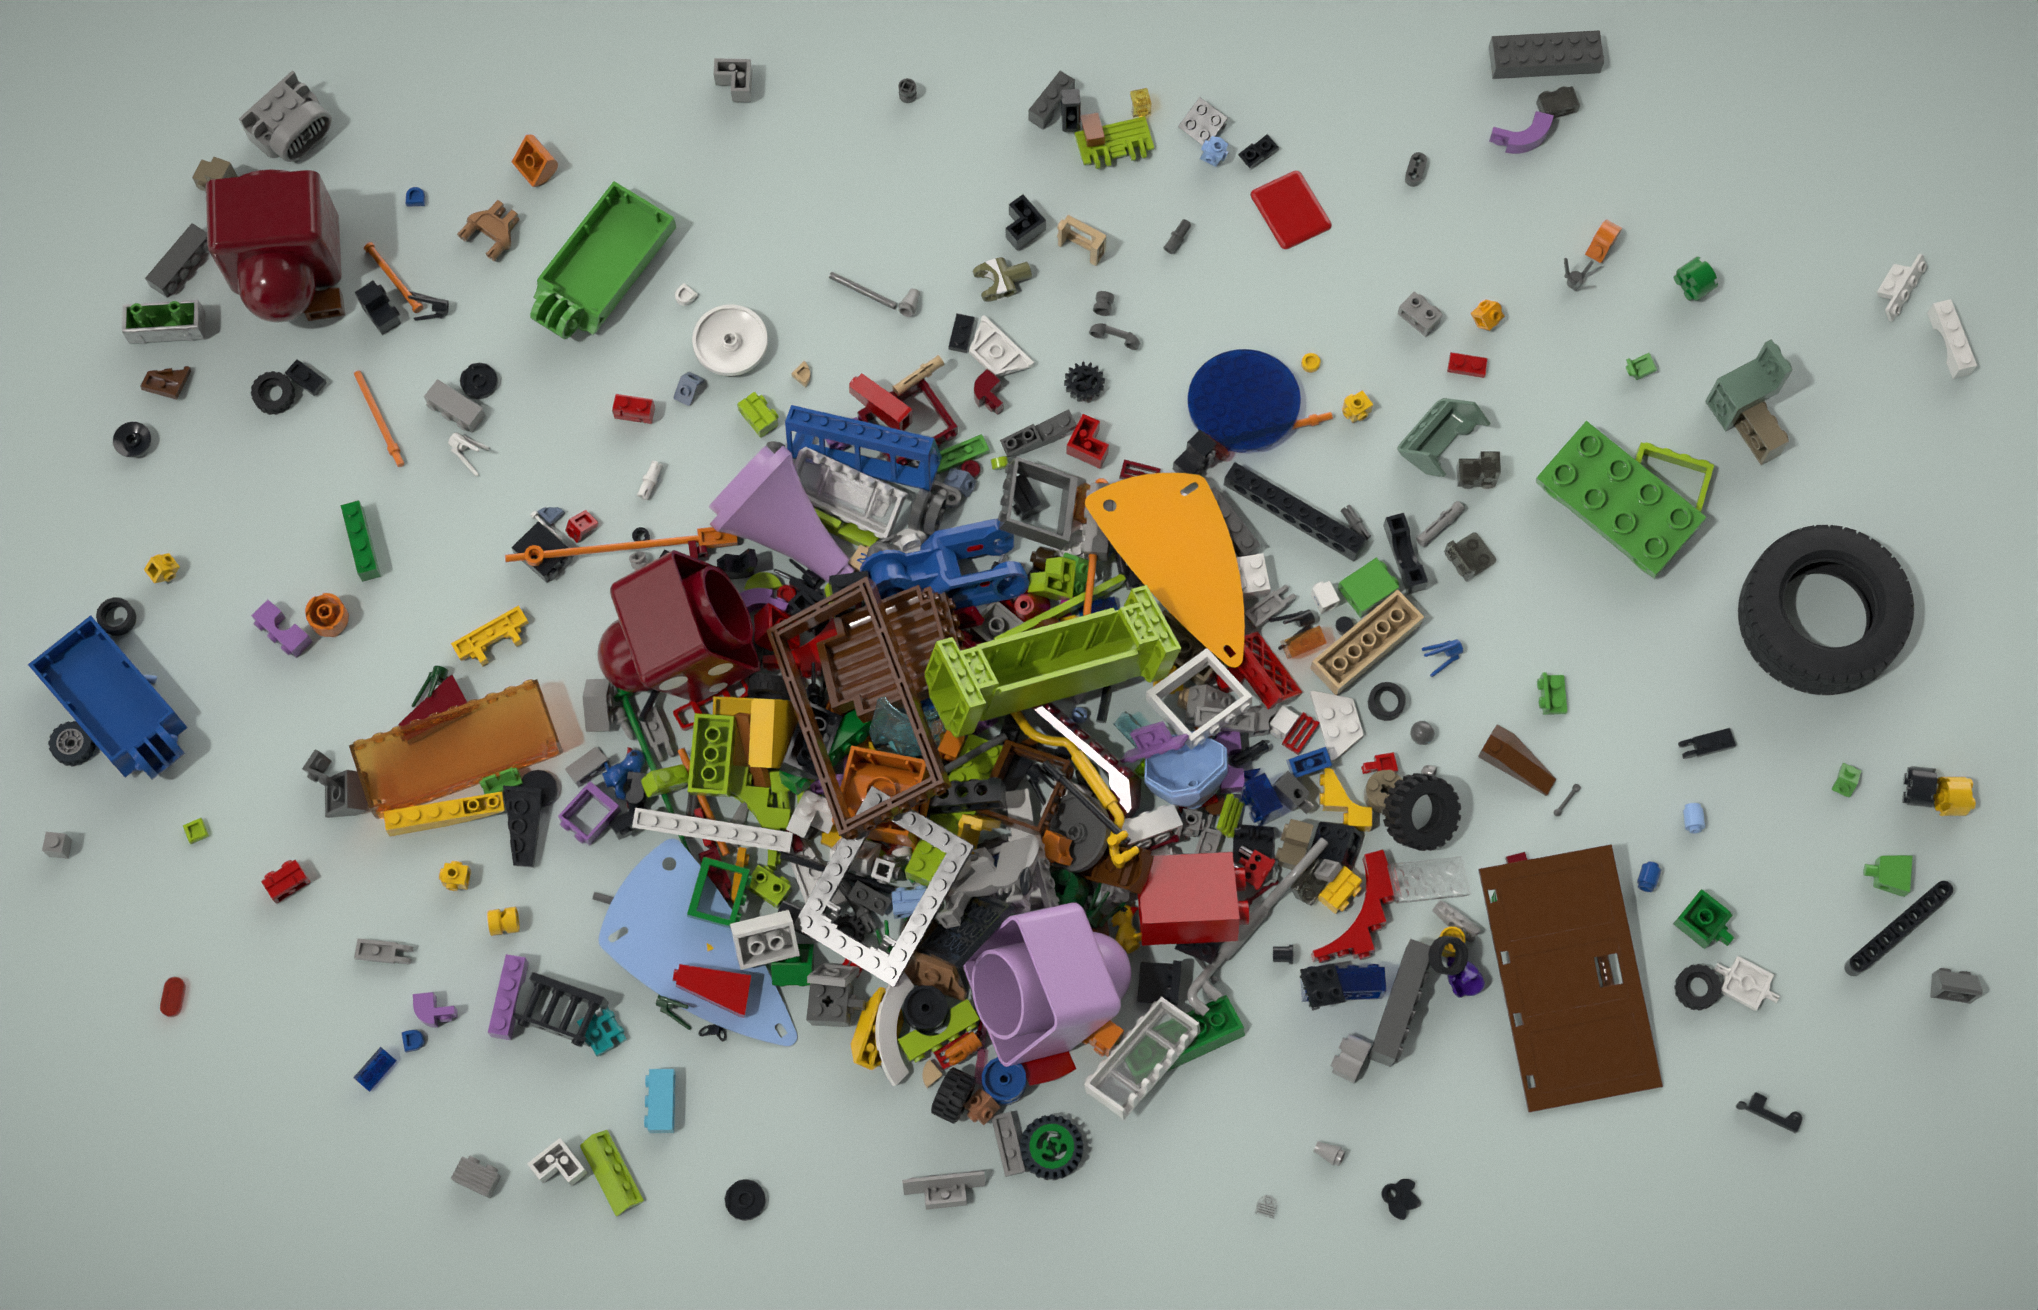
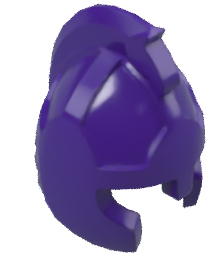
[1447,956,1485,998]

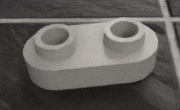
[930,481,961,508]

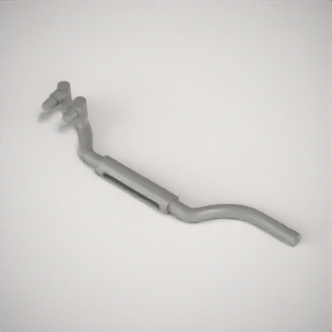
[1187,838,1328,1016]

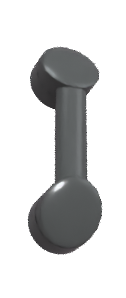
[1089,323,1140,350]

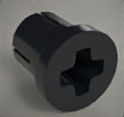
[1273,944,1293,965]

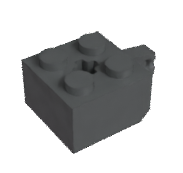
[806,983,866,1027]

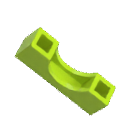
[897,999,980,1063]

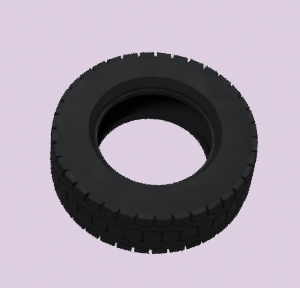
[1738,525,1914,695]

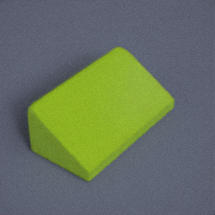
[837,522,880,547]

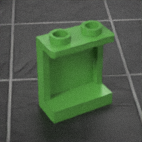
[1337,557,1399,618]

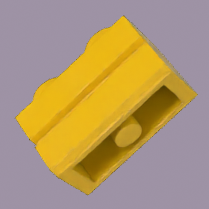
[1318,866,1362,914]

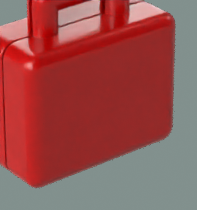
[1250,170,1332,249]

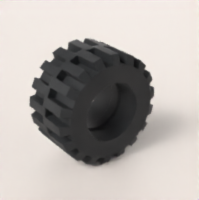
[931,1067,976,1124]

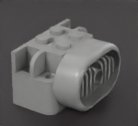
[239,70,332,162]

